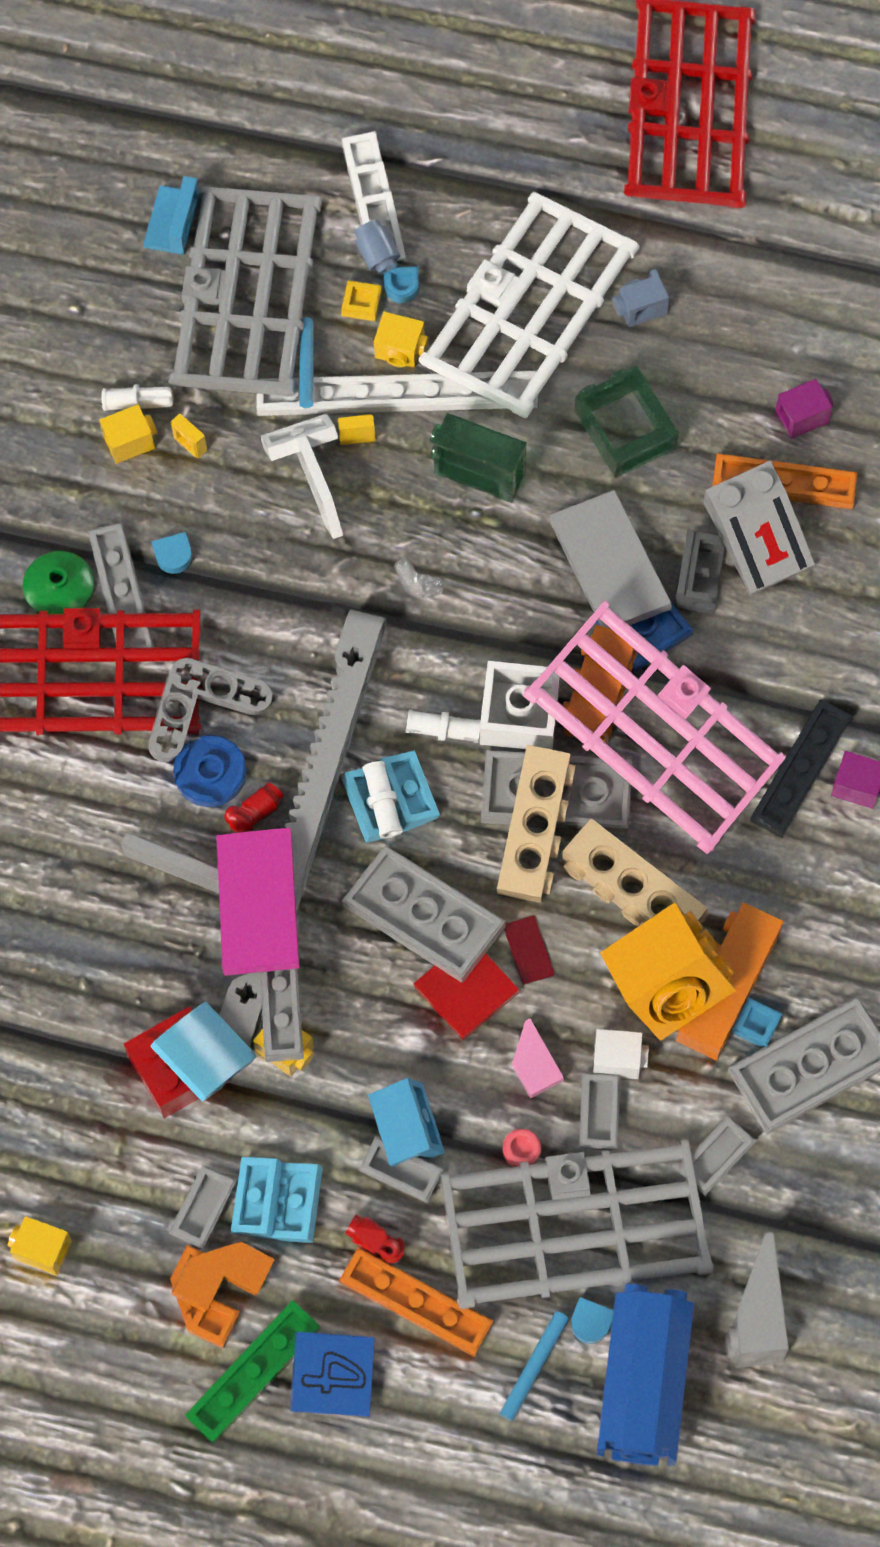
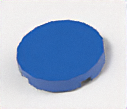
[173,735,247,807]

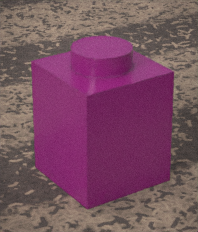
[775,379,834,439]
[831,751,880,809]

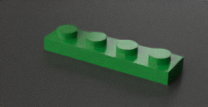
[184,1300,321,1444]

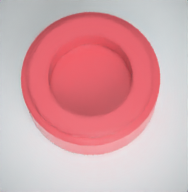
[503,1129,541,1167]

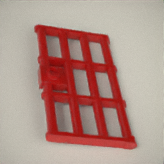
[623,0,756,208]
[0,608,201,735]

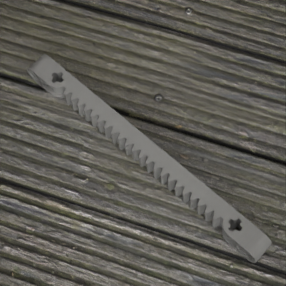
[219,609,386,1051]

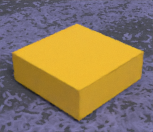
[341,280,382,321]
[171,413,207,459]
[338,414,375,445]

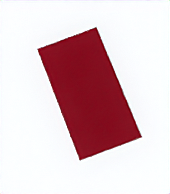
[504,915,555,985]

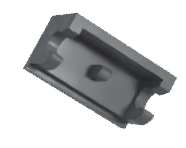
[675,529,725,614]

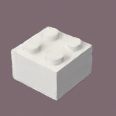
[480,661,560,750]

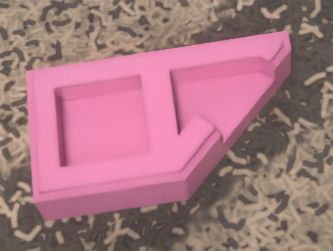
[512,1019,564,1099]

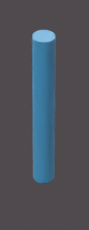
[299,317,314,408]
[499,1311,569,1421]

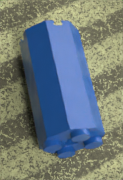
[596,1284,694,1466]

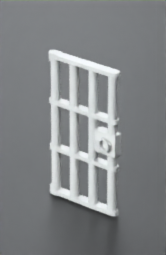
[418,192,640,418]

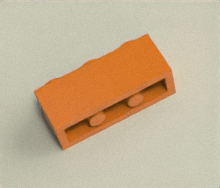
[562,625,638,744]

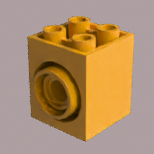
[600,902,736,1041]

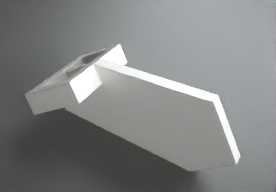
[260,414,343,539]

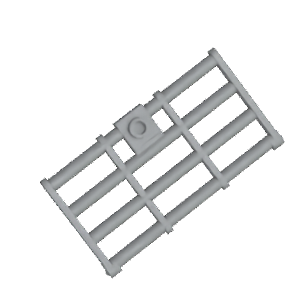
[169,187,322,397]
[440,1139,714,1309]

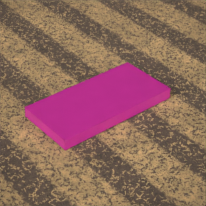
[216,828,300,976]

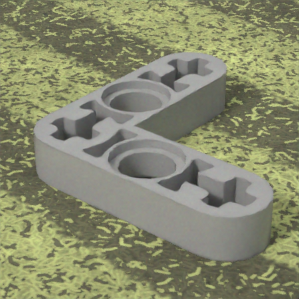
[148,658,272,762]

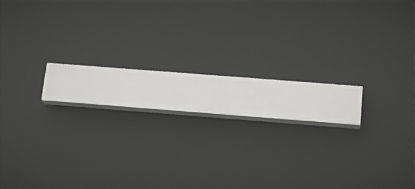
[257,370,538,416]

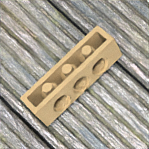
[497,745,576,903]
[562,818,708,926]

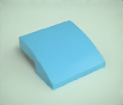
[341,750,440,843]
[150,1001,257,1102]
[231,1157,323,1243]

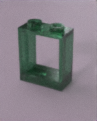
[574,366,679,479]
[429,413,527,503]

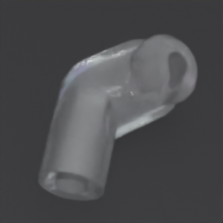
[394,558,443,599]

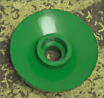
[23,551,94,614]

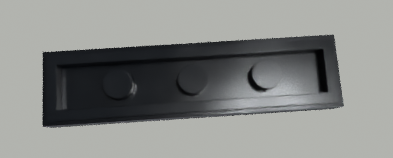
[750,699,853,838]

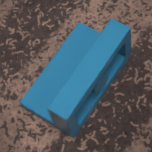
[143,176,200,255]
[368,1078,445,1166]

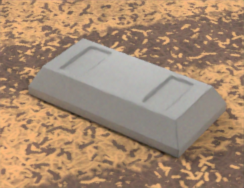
[579,1073,620,1149]
[677,1115,756,1196]
[358,1136,444,1203]
[169,1164,237,1249]

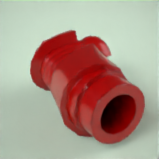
[224,782,284,833]
[345,1214,405,1263]

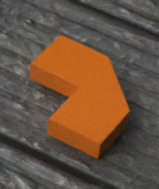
[170,1242,275,1312]
[170,1245,240,1349]

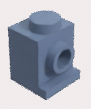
[613,269,669,328]

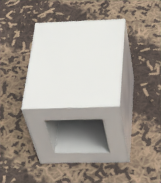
[593,1029,649,1079]

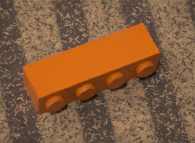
[676,902,784,1061]

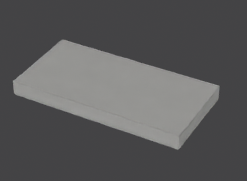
[549,490,671,629]
[481,750,632,833]
[342,845,506,983]
[728,996,880,1135]

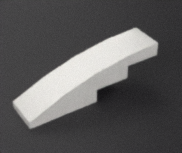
[341,132,406,261]

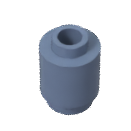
[354,219,401,274]

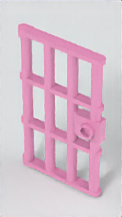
[523,600,786,854]

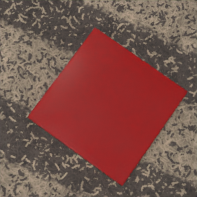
[413,953,519,1041]

